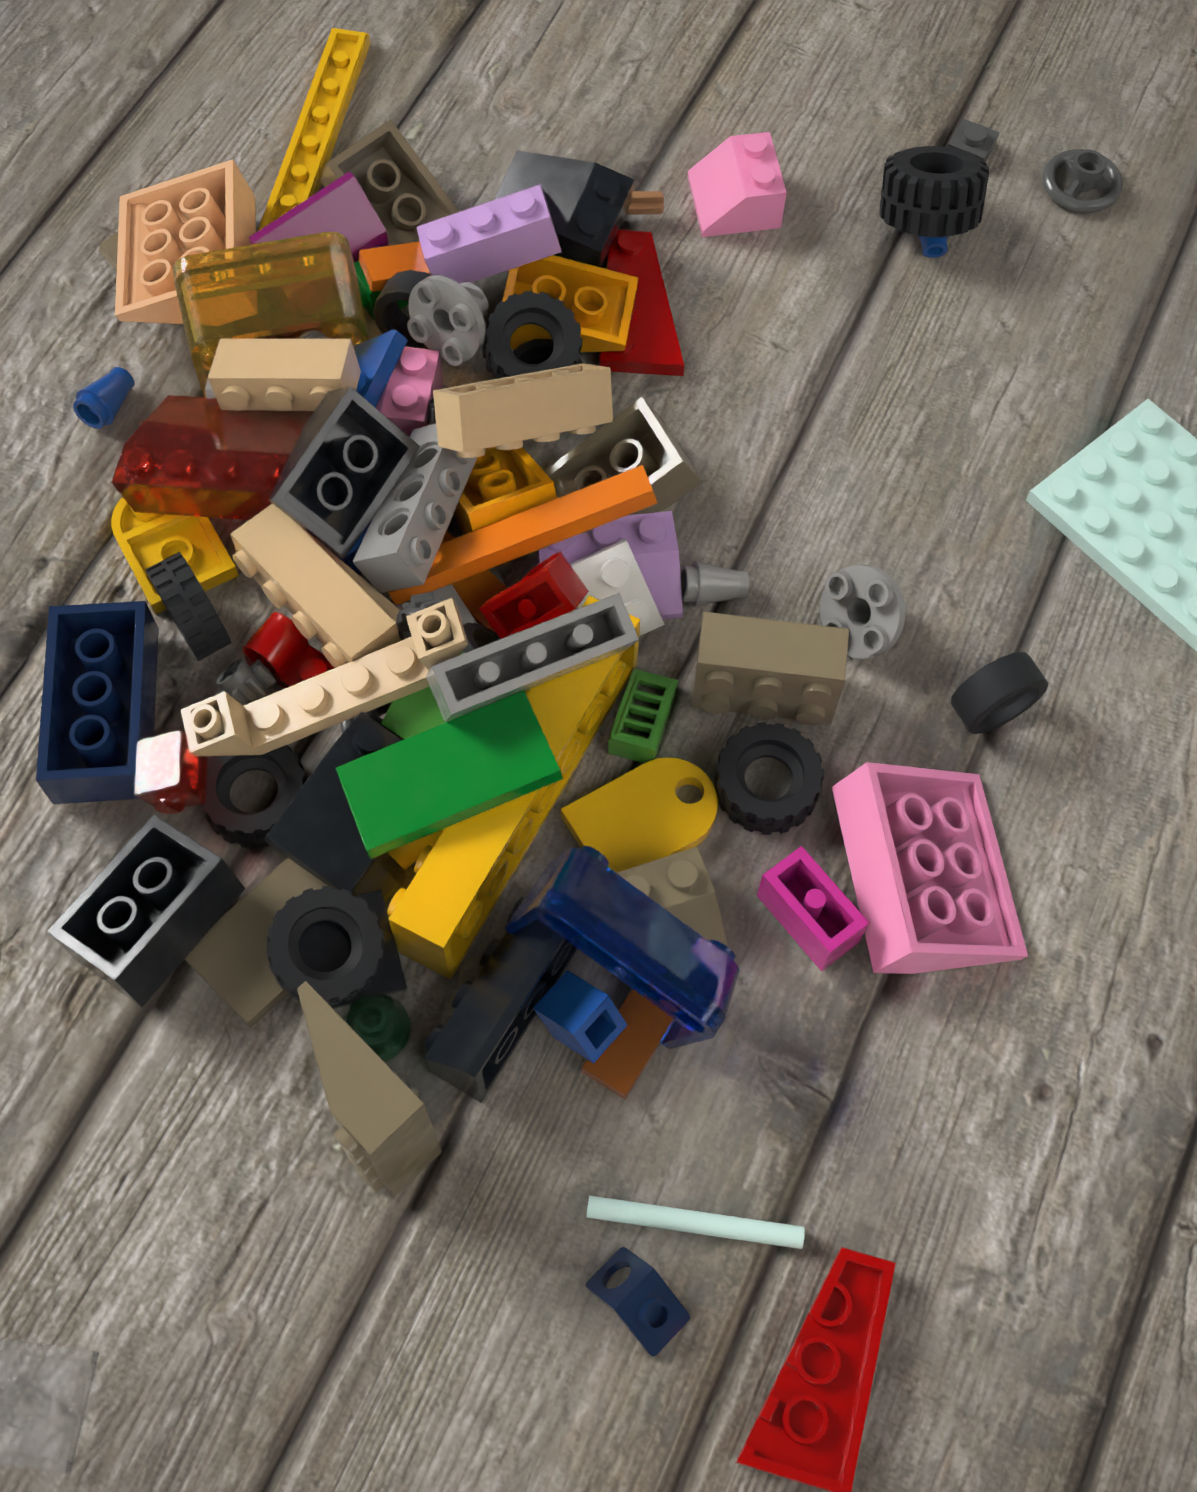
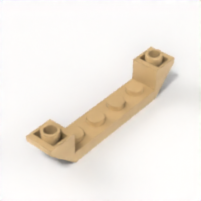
[181,598,468,756]

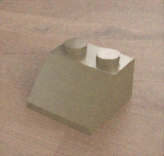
[601,847,730,986]

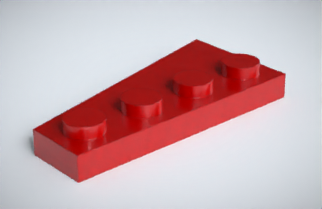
[599,230,685,376]
[735,1247,896,1492]

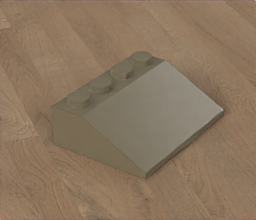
[297,981,442,1198]

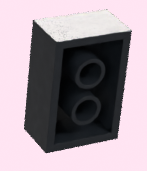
[47,815,246,1007]

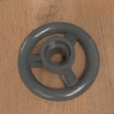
[1043,149,1123,213]

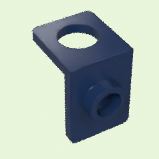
[586,1247,690,1356]

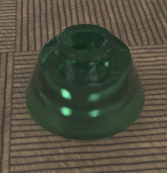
[342,995,411,1062]

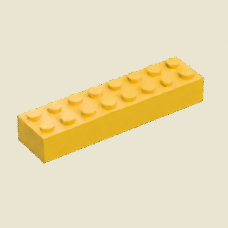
[387,596,640,980]

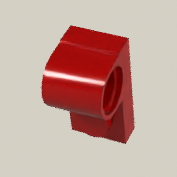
[479,551,589,639]
[242,612,334,689]

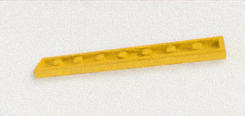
[257,28,370,232]

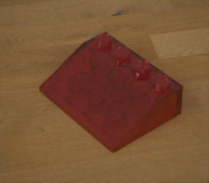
[111,395,314,520]

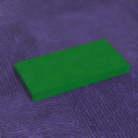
[336,690,563,859]

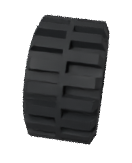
[879,146,989,237]

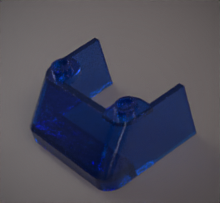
[504,846,740,1049]

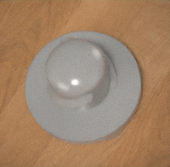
[407,275,489,366]
[820,564,905,659]

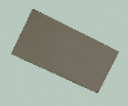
[184,858,400,1028]

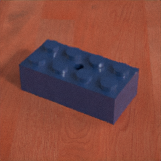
[36,601,159,804]

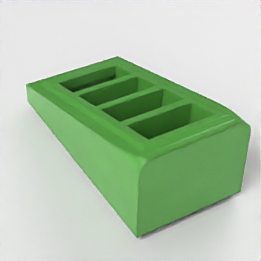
[608,669,679,763]

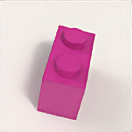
[757,846,869,972]

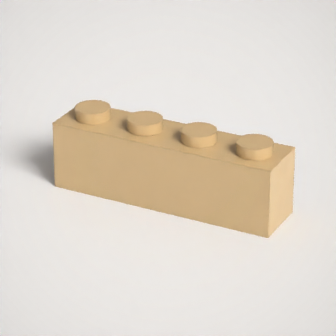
[433,363,613,458]
[230,504,400,668]

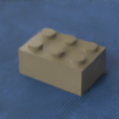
[691,612,849,725]

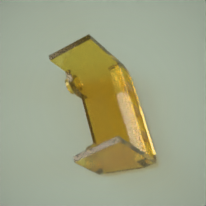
[172,232,369,400]

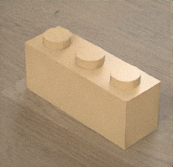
[208,339,361,411]

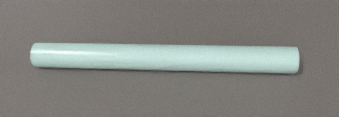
[586,1195,805,1249]

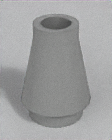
[680,561,749,607]

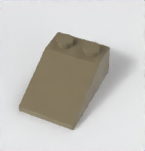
[320,119,459,246]
[544,397,703,515]

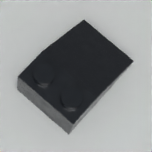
[494,150,635,268]
[269,386,420,558]
[264,712,402,892]

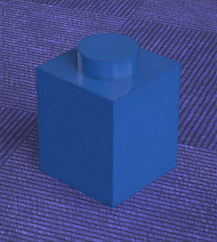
[533,970,627,1064]

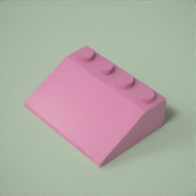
[832,762,1028,974]

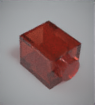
[134,730,207,814]

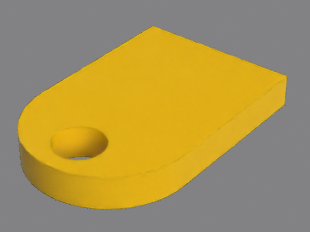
[111,480,239,614]
[561,757,718,880]

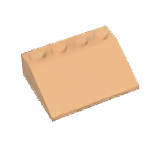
[115,159,258,326]

